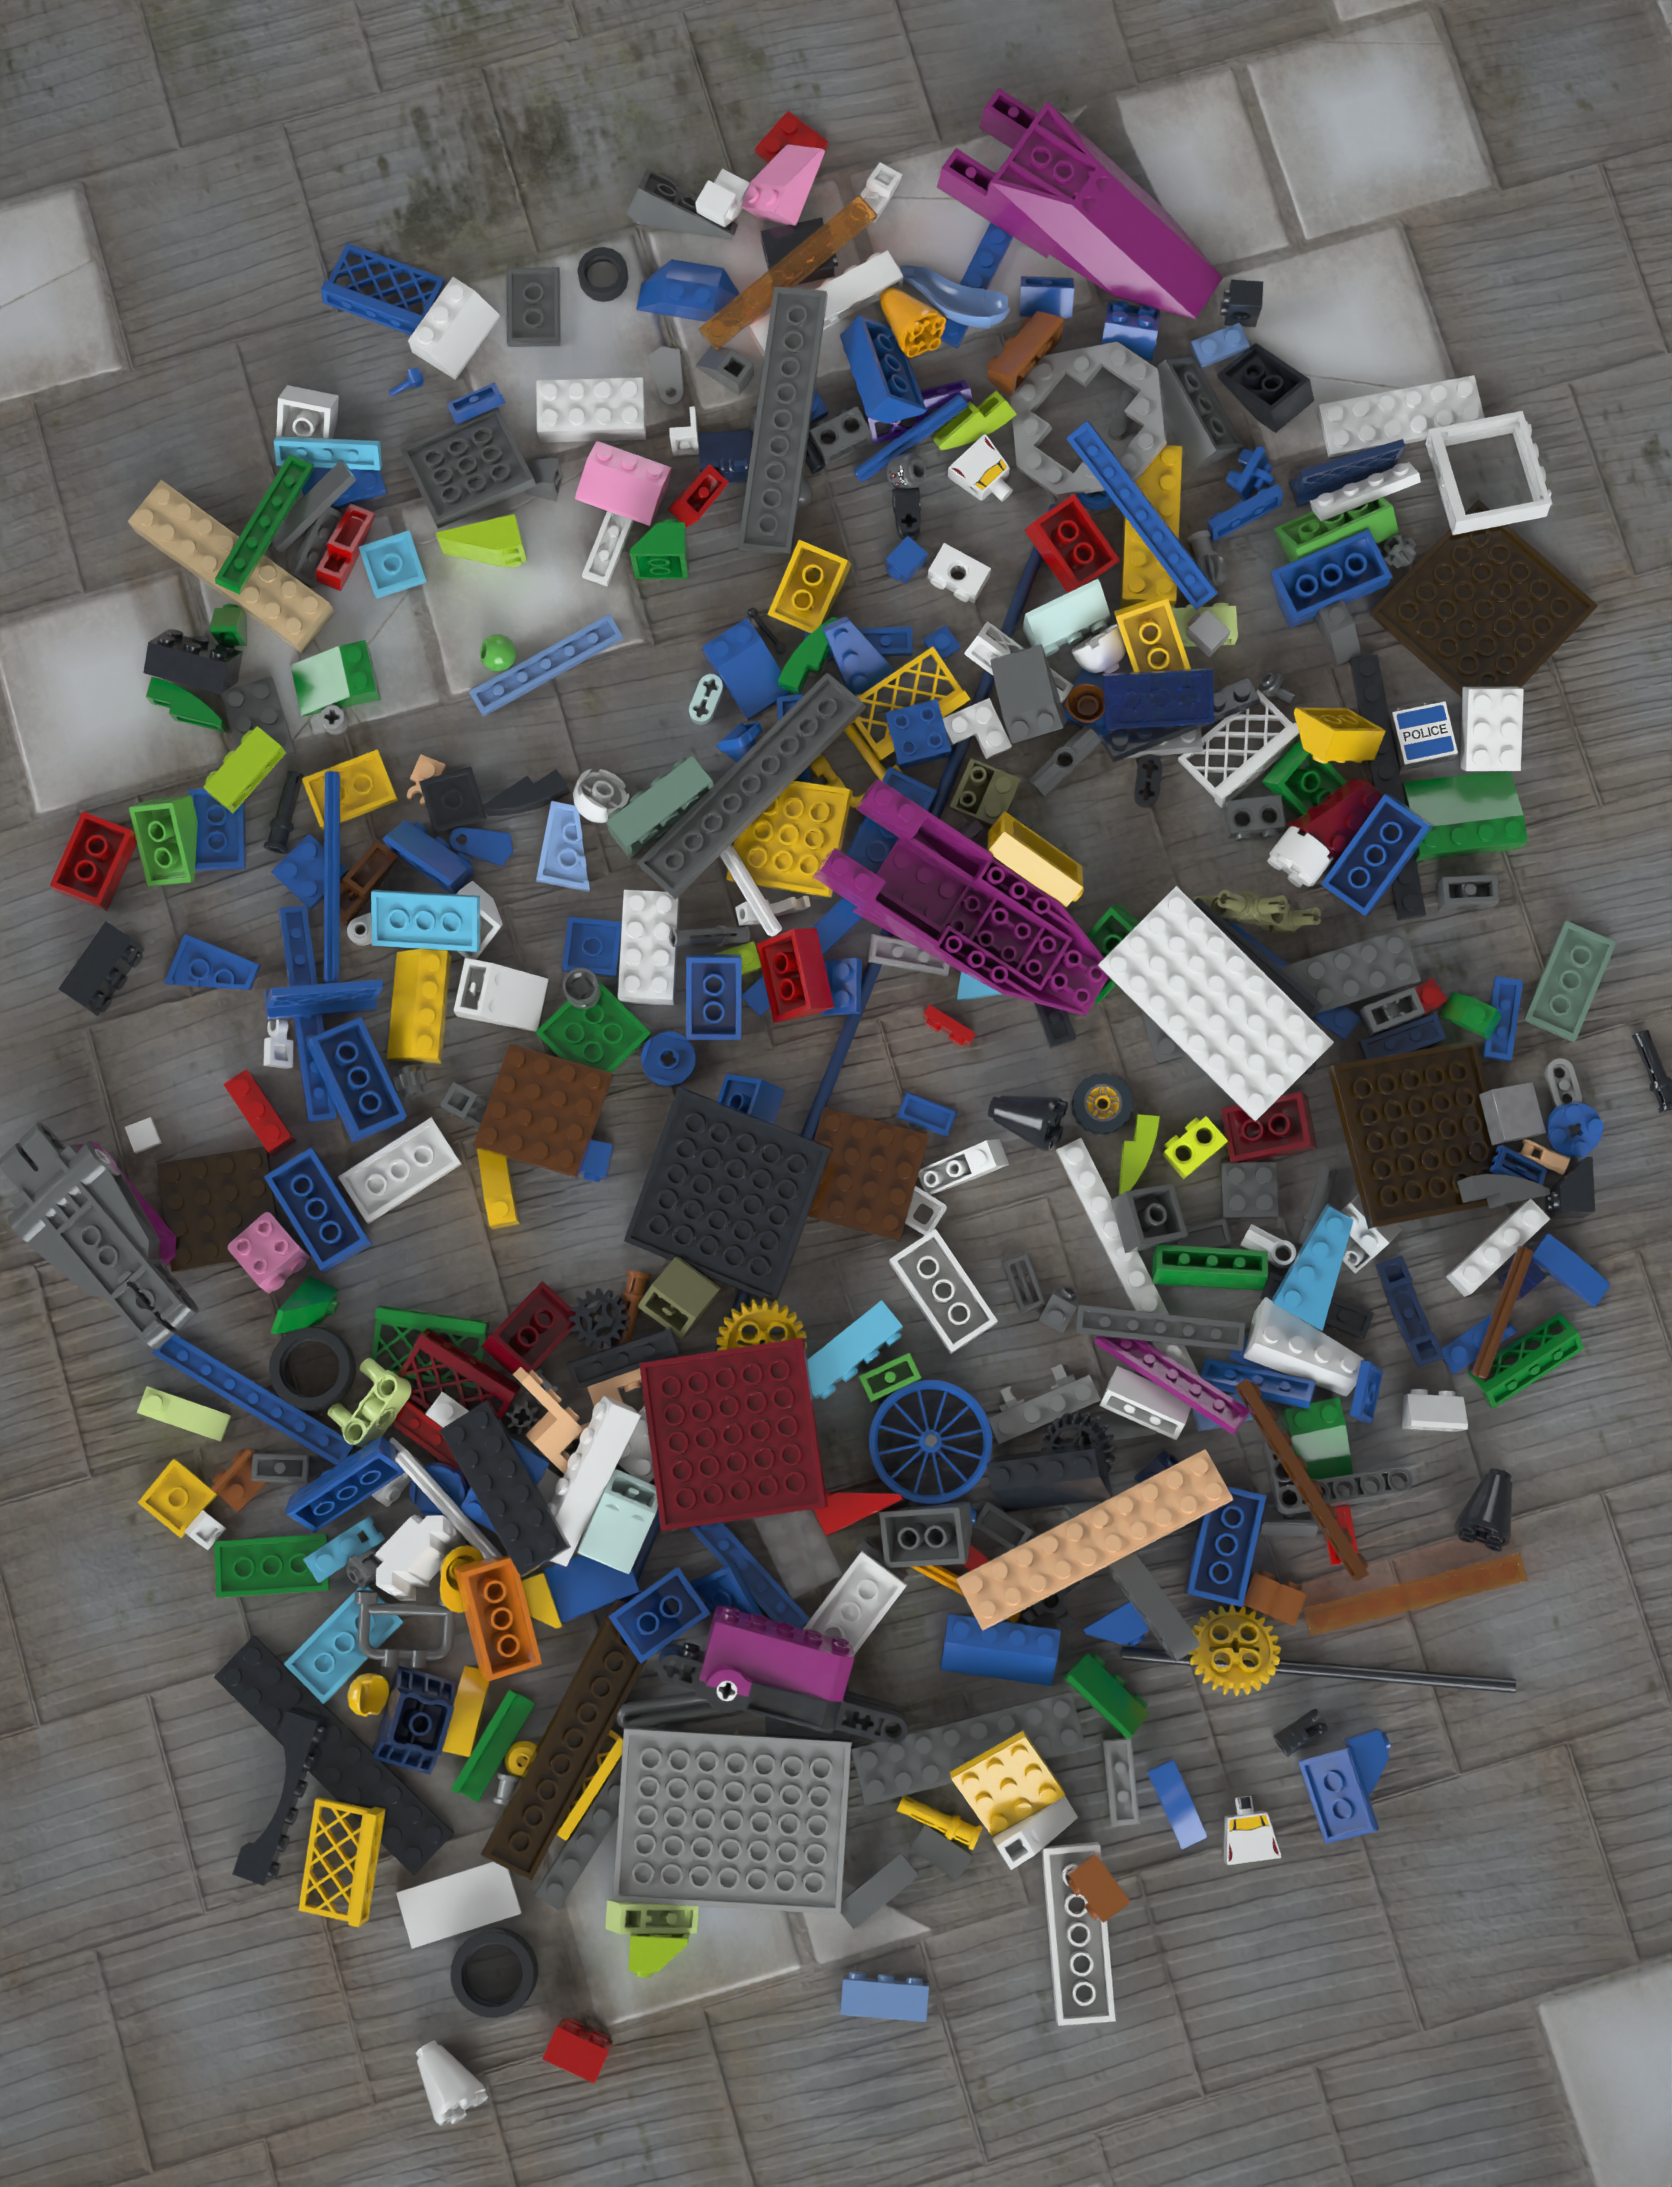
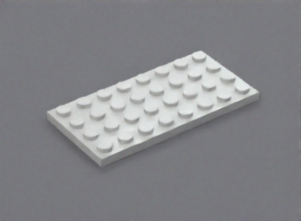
[1098,886,1334,1121]

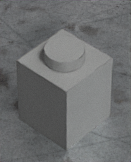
[1186,609,1231,657]

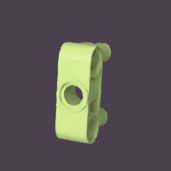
[327,1358,412,1448]

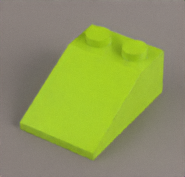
[436,514,527,568]

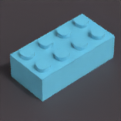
[808,1300,903,1400]

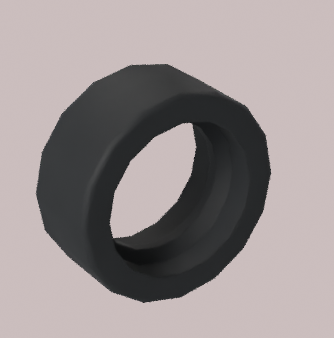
[577,247,629,302]

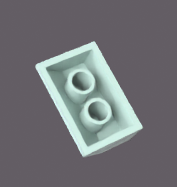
[1022,579,1110,656]

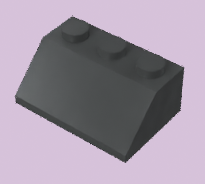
[879,1502,972,1568]

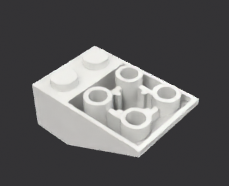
[454,958,549,1032]

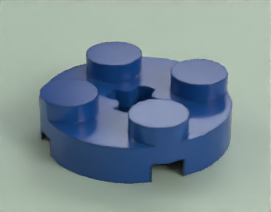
[641,1031,696,1087]
[1546,1101,1604,1158]
[410,1463,467,1518]

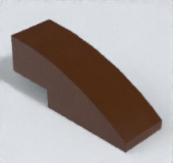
[340,840,398,926]

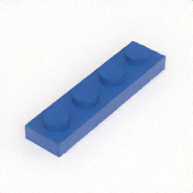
[805,627,913,658]
[1200,1358,1316,1409]

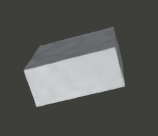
[1479,1082,1546,1145]

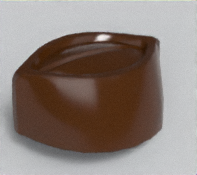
[1064,683,1109,723]

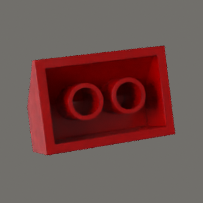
[756,928,834,1023]

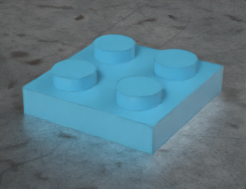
[359,531,427,599]

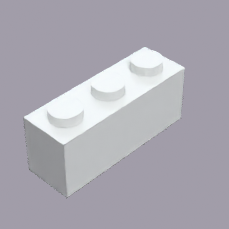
[1100,1366,1191,1440]

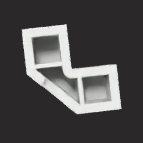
[695,169,750,227]

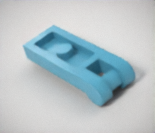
[303,1515,385,1582]

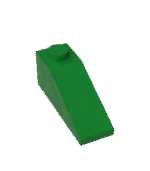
[271,1276,339,1335]

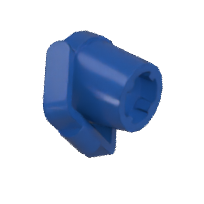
[716,722,763,763]

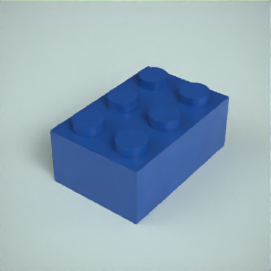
[686,954,742,1040]

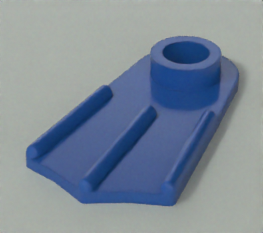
[450,827,513,866]

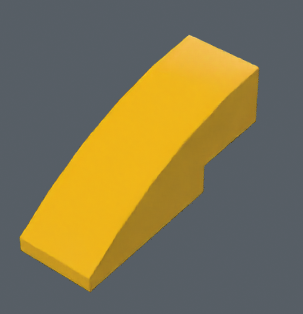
[442,1666,490,1757]

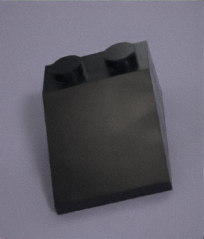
[1217,343,1314,433]

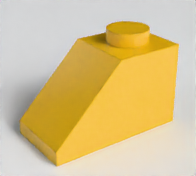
[522,1573,564,1629]

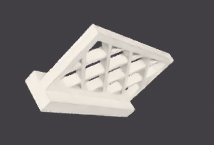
[1178,690,1301,809]

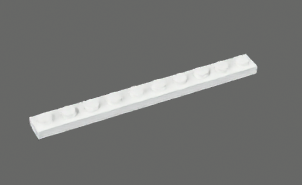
[1056,1138,1200,1377]

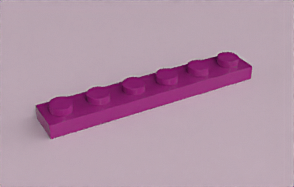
[1095,1336,1250,1435]

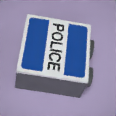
[1389,701,1458,771]

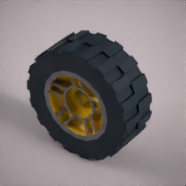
[1071,1073,1133,1136]

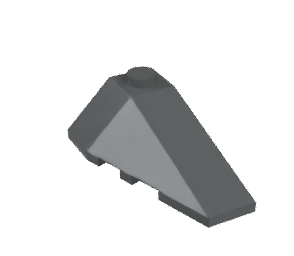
[626,168,738,240]

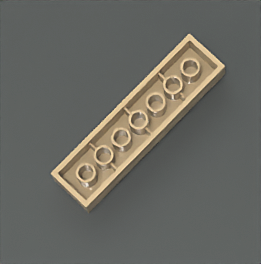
[128,480,335,654]

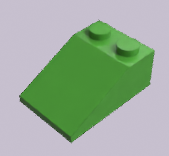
[129,795,198,886]

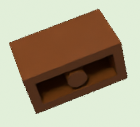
[1067,1852,1131,1923]

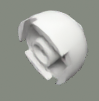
[1072,624,1126,675]
[573,769,629,823]

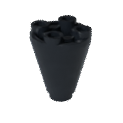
[988,1095,1068,1152]
[1454,1468,1512,1552]

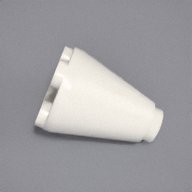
[416,2040,488,2126]

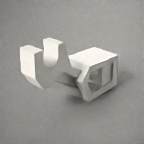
[735,896,810,926]

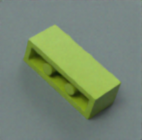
[203,726,286,814]

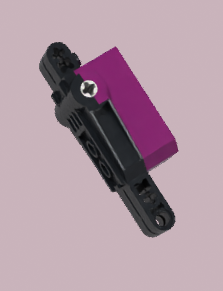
[657,1605,908,1745]

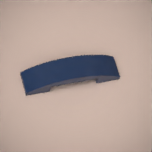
[1376,1255,1445,1368]

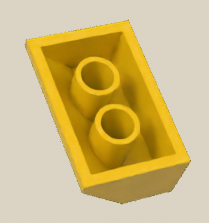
[1294,708,1385,763]

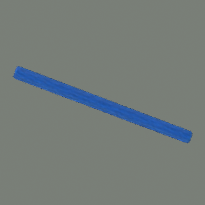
[324,771,340,983]

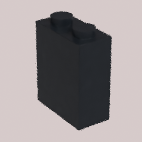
[760,217,838,290]

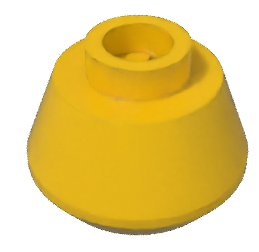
[505,1741,537,1777]

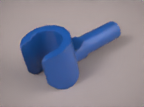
[389,368,424,397]

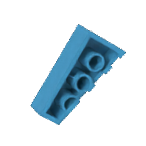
[1272,1204,1354,1331]

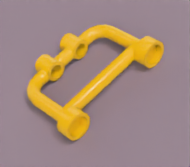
[810,715,903,807]

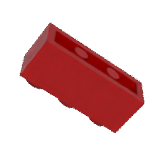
[223,1069,296,1156]

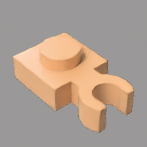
[407,755,446,806]

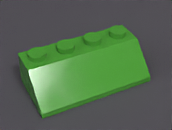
[1274,497,1399,563]

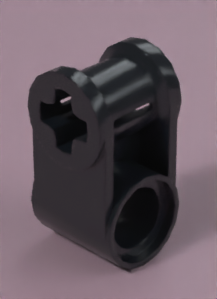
[892,487,921,540]

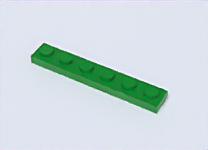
[215,454,314,595]

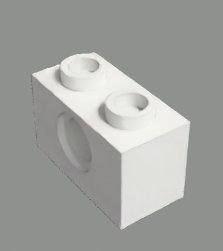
[928,543,991,603]

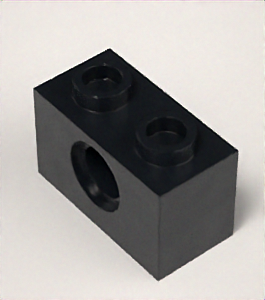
[1220,279,1263,327]

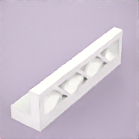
[964,621,1073,703]

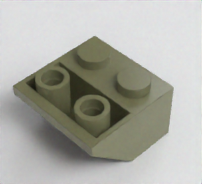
[950,758,1021,831]
[638,1256,721,1339]

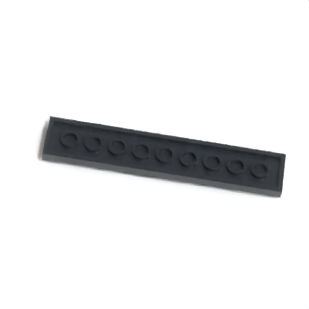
[214,1636,454,1876]

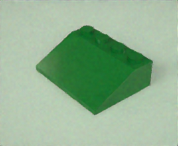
[1402,771,1528,862]

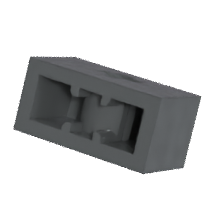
[1359,987,1425,1037]

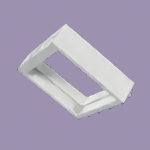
[1426,411,1553,535]

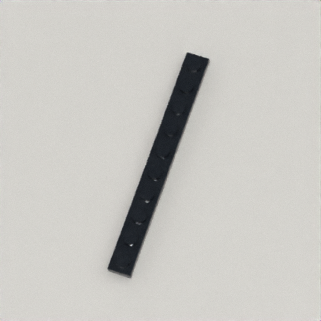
[1349,654,1426,921]

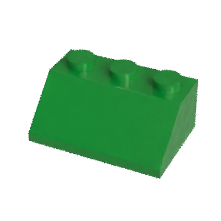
[630,519,689,580]
[1063,1653,1149,1739]

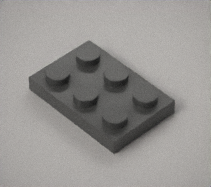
[221,676,296,758]

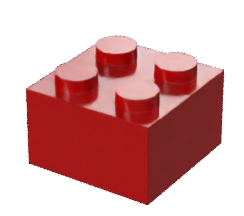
[542,2018,613,2084]

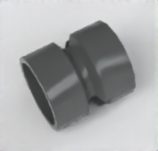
[563,968,601,1009]

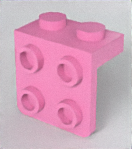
[228,1212,311,1294]

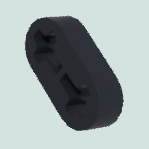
[1134,755,1162,808]

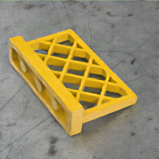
[853,647,970,761]
[298,1797,386,1927]

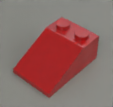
[813,1491,902,1537]

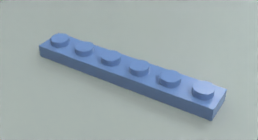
[469,614,623,717]

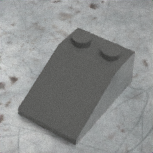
[990,644,1067,744]

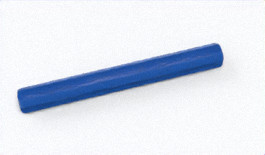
[854,395,968,482]

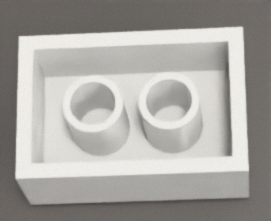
[1460,687,1523,771]

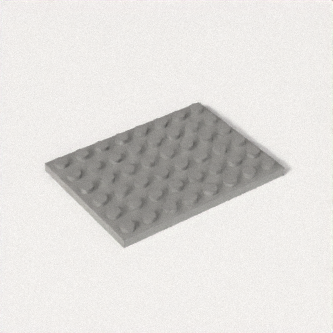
[613,1727,851,1914]

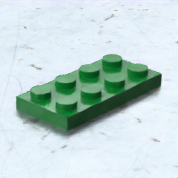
[214,1534,330,1598]

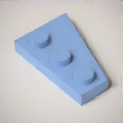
[536,801,590,892]

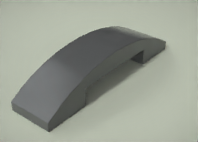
[440,1082,488,1129]

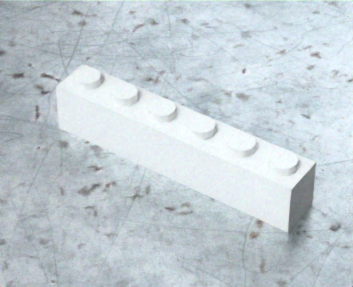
[749,250,903,358]
[547,1395,641,1567]

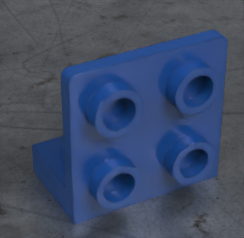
[885,699,952,770]

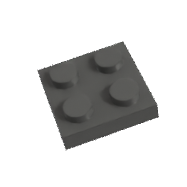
[1220,1162,1279,1219]

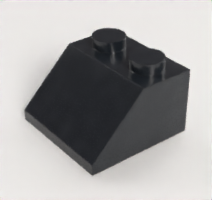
[1545,1157,1595,1219]

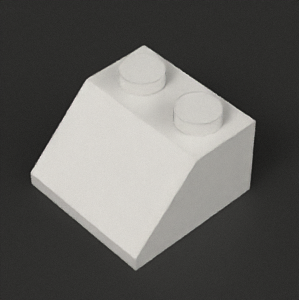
[276,385,339,439]
[1402,1389,1468,1432]

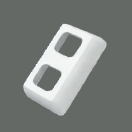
[905,1186,947,1235]

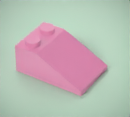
[741,144,825,226]

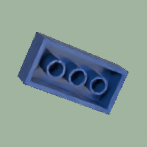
[1321,794,1434,916]
[307,1017,407,1143]
[264,1147,373,1273]
[1184,1487,1266,1607]

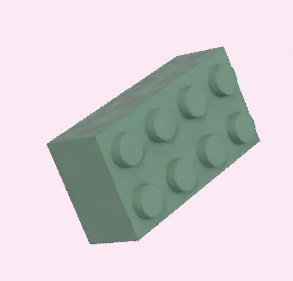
[606,756,713,859]

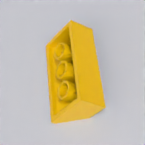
[387,949,451,1064]

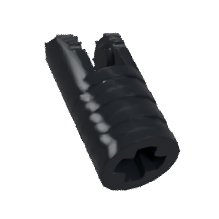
[1273,1709,1328,1757]

